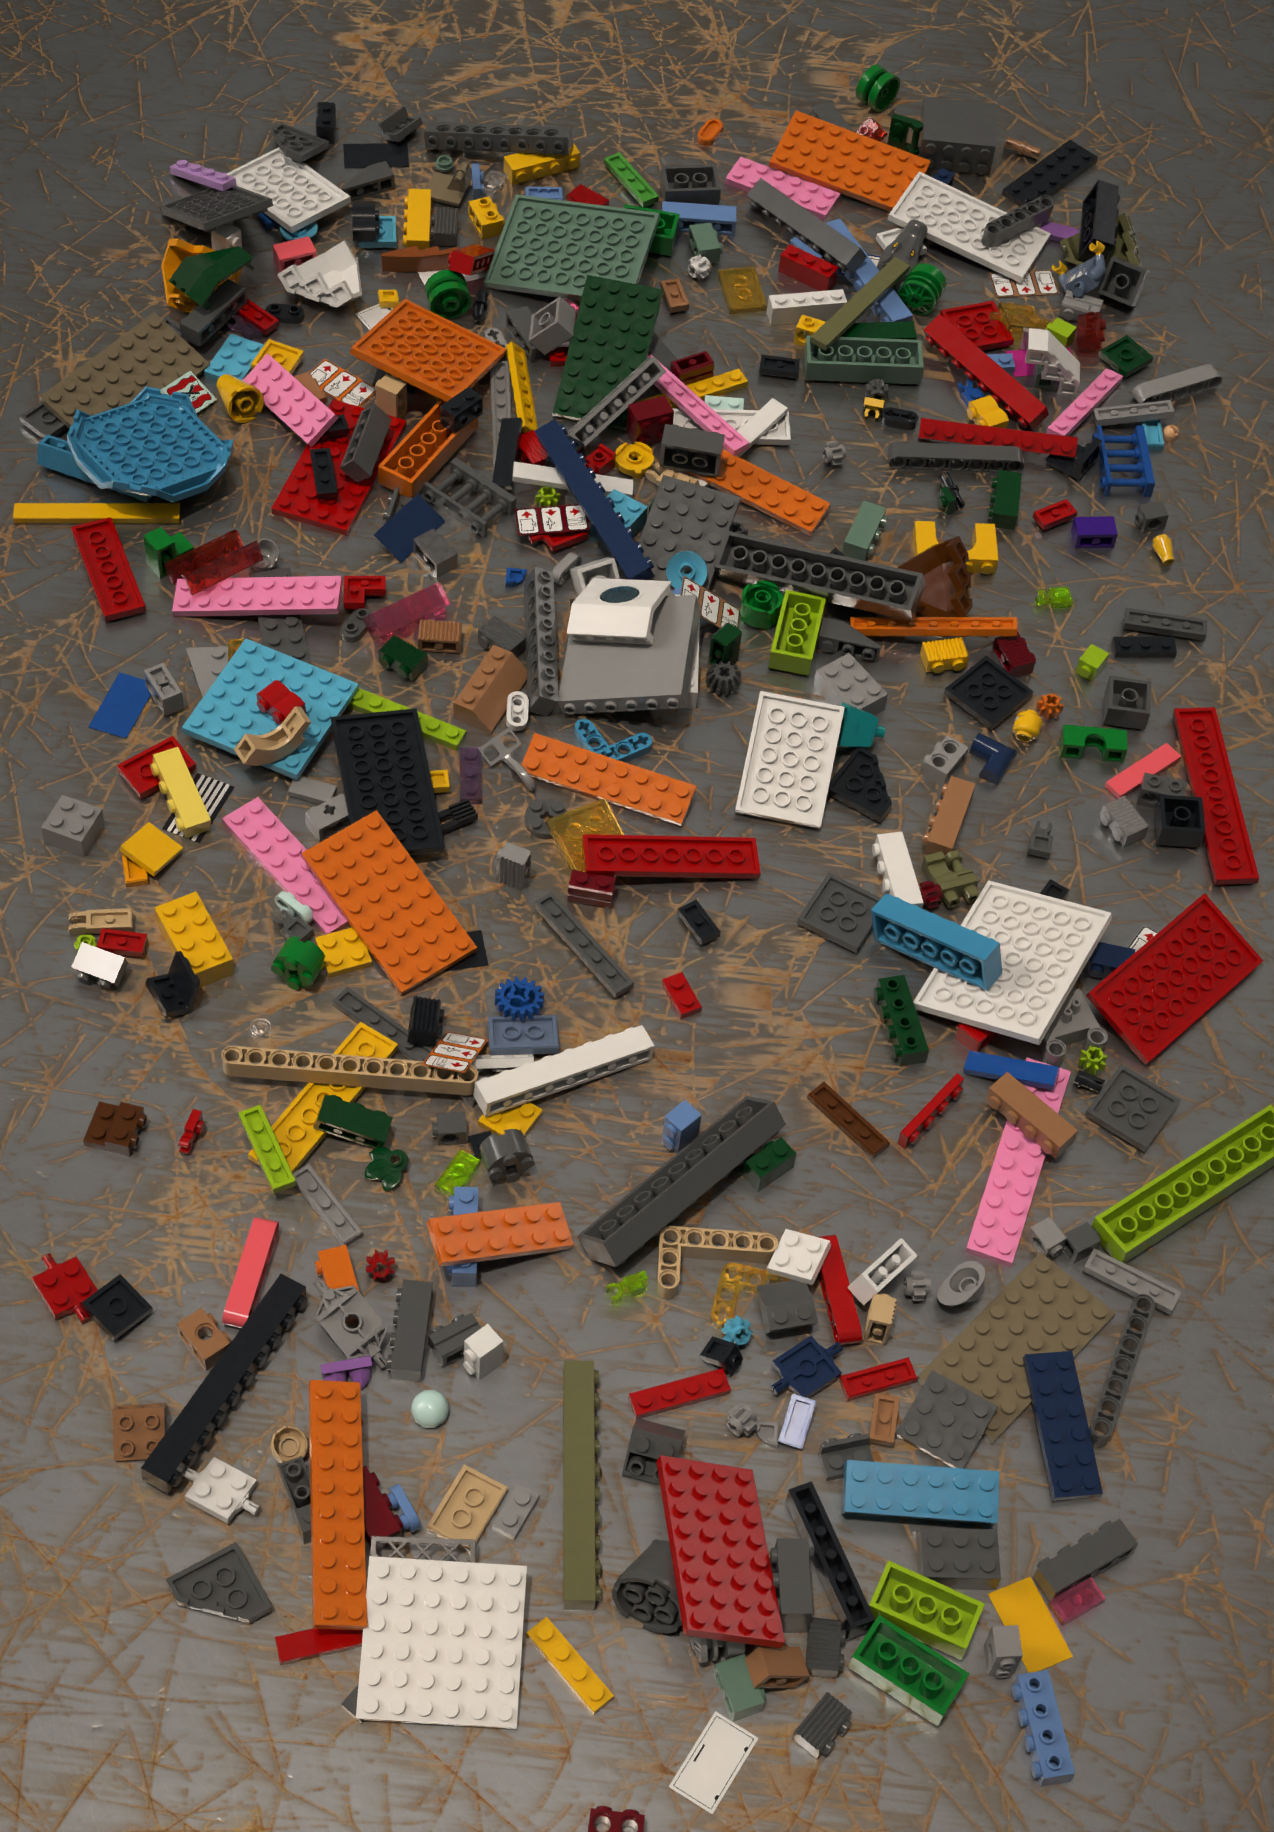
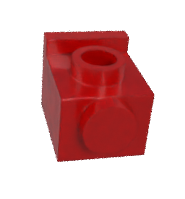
[585,443,616,475]

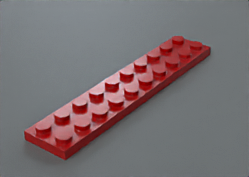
[1173,707,1259,885]

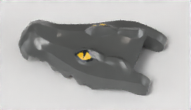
[877,219,928,279]

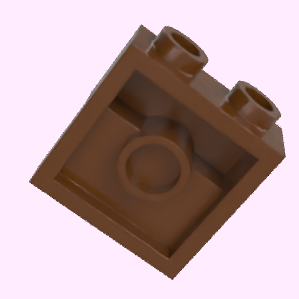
[83,1101,147,1157]

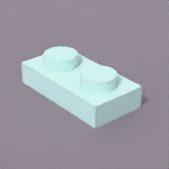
[704,395,744,410]

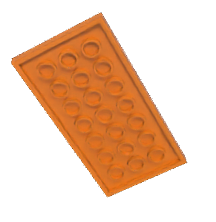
[769,110,931,212]
[301,810,477,996]

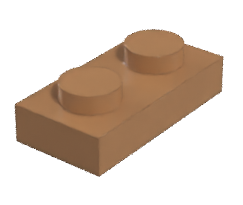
[660,278,689,313]
[869,1393,900,1447]

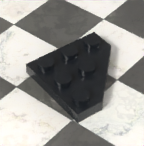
[828,747,892,822]

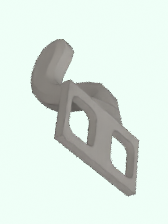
[478,727,536,791]

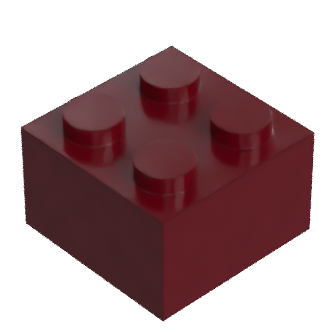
[626,396,674,446]

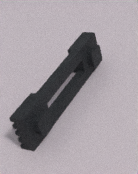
[438,799,478,834]

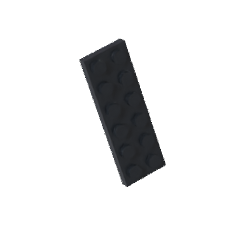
[1002,140,1098,207]

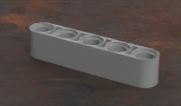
[1132,363,1222,404]

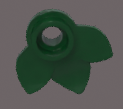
[364,1147,409,1192]

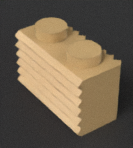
[863,1294,897,1346]

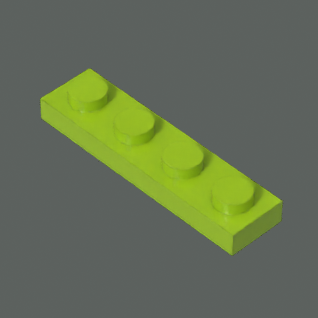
[238,1104,296,1194]

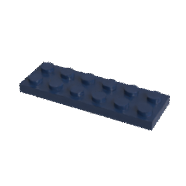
[1023,1351,1103,1501]

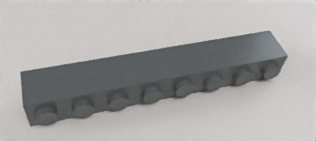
[747,178,867,274]

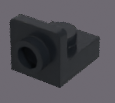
[700,1336,743,1377]

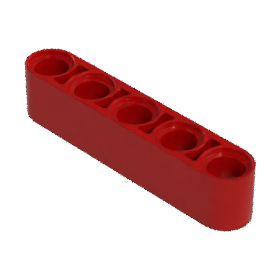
[818,1234,862,1345]

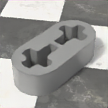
[484,328,507,360]
[552,552,582,585]

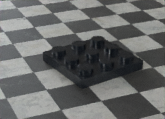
[944,656,1034,730]

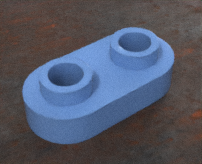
[387,1484,421,1533]

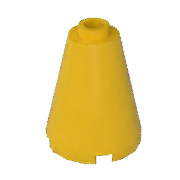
[216,374,264,423]

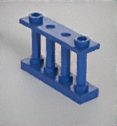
[1092,425,1155,497]

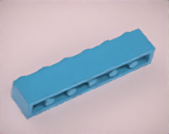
[37,435,152,502]

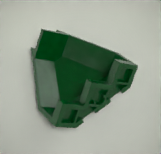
[169,246,254,310]

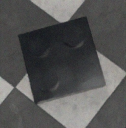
[81,1274,153,1341]

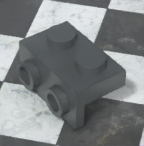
[378,107,423,143]

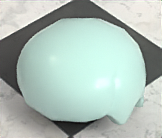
[411,1390,450,1428]

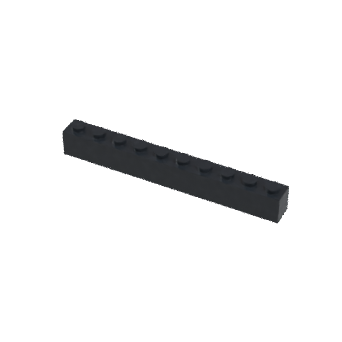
[141,1274,308,1494]

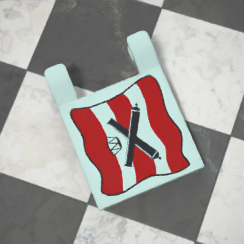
[161,371,217,414]

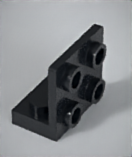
[1045,437,1102,480]

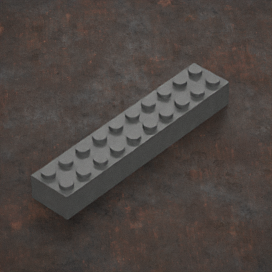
[714,531,926,621]
[577,1096,786,1267]

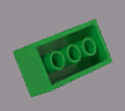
[848,1615,970,1726]

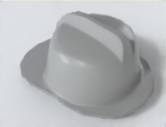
[937,1261,986,1306]

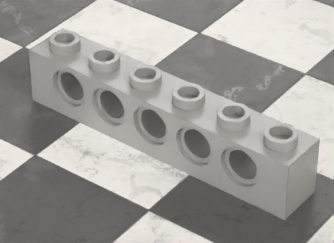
[566,356,666,446]

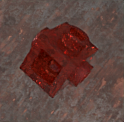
[855,116,888,142]

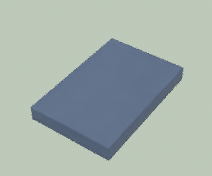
[488,1015,559,1055]

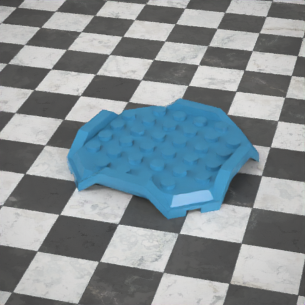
[67,386,234,502]

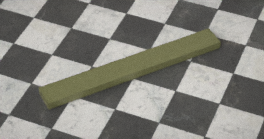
[810,257,910,350]

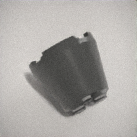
[612,1539,682,1633]

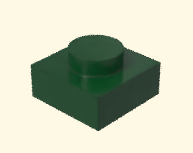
[937,486,956,516]

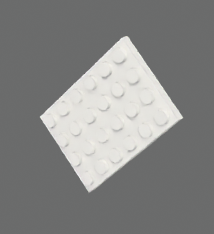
[227,147,351,233]
[735,691,845,829]

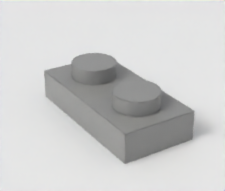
[492,1483,540,1541]

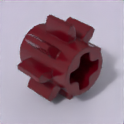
[919,880,943,909]

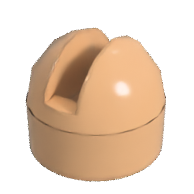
[1163,425,1179,442]

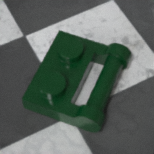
[887,113,923,155]

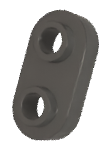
[341,608,373,643]

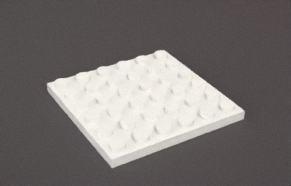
[356,1556,527,1729]

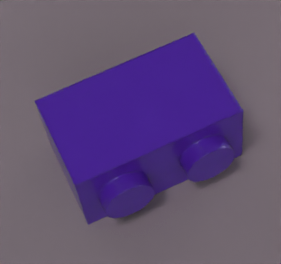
[1071,516,1118,549]

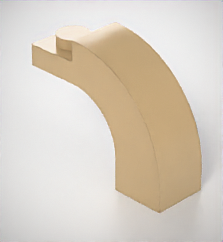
[234,706,312,766]

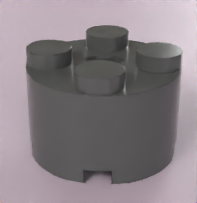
[480,1129,535,1183]

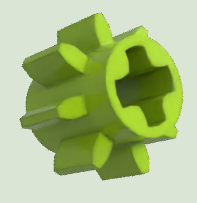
[535,486,560,507]
[1078,1045,1108,1075]

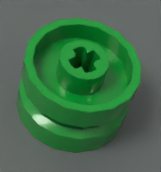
[856,64,900,112]
[425,269,471,320]

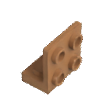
[112,1403,166,1461]

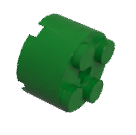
[740,580,783,630]
[271,936,326,990]

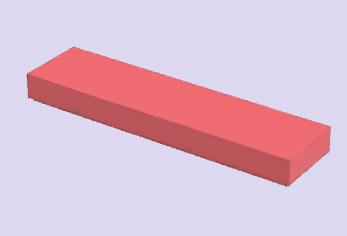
[1105,743,1181,799]

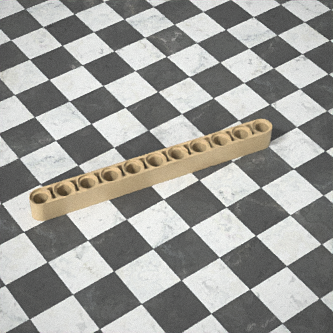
[221,1046,478,1095]

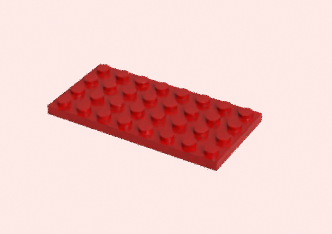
[271,399,407,536]
[1085,893,1263,1065]
[656,1455,785,1648]

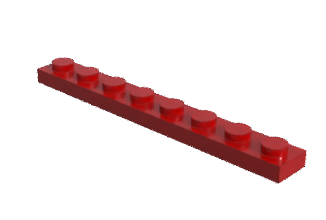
[918,418,1078,458]

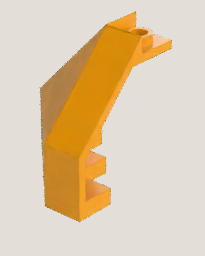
[161,238,243,312]

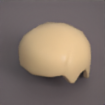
[269,1426,308,1464]

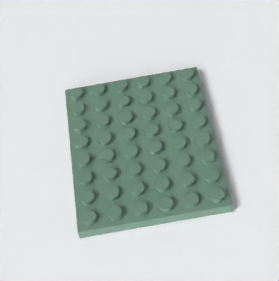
[484,194,660,300]

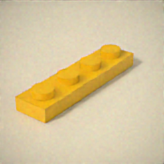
[526,1616,614,1716]

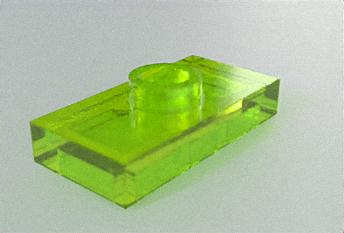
[435,1149,480,1196]

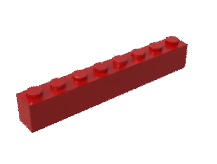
[923,314,1049,431]

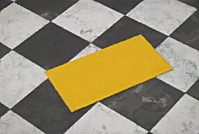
[988,1576,1073,1673]

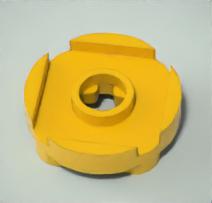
[615,442,654,479]

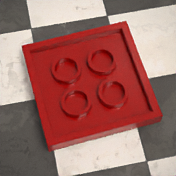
[940,301,1014,351]

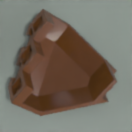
[897,536,973,617]

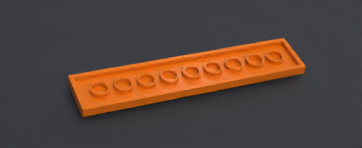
[308,1380,367,1630]

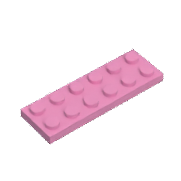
[725,157,840,221]
[242,353,338,447]

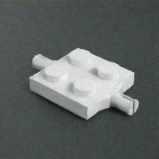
[183,1457,261,1524]

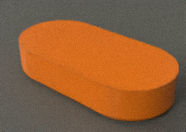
[697,119,723,146]

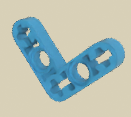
[574,719,652,763]

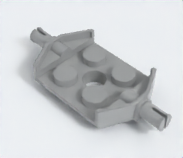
[313,1277,388,1369]

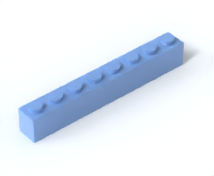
[826,219,913,322]

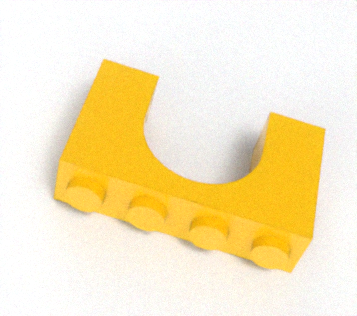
[912,521,999,574]

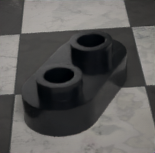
[265,303,304,324]

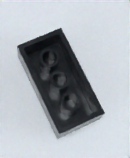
[1078,180,1120,262]

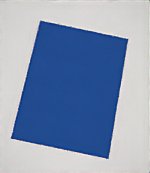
[88,672,151,738]

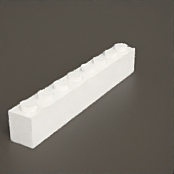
[473,1025,655,1117]

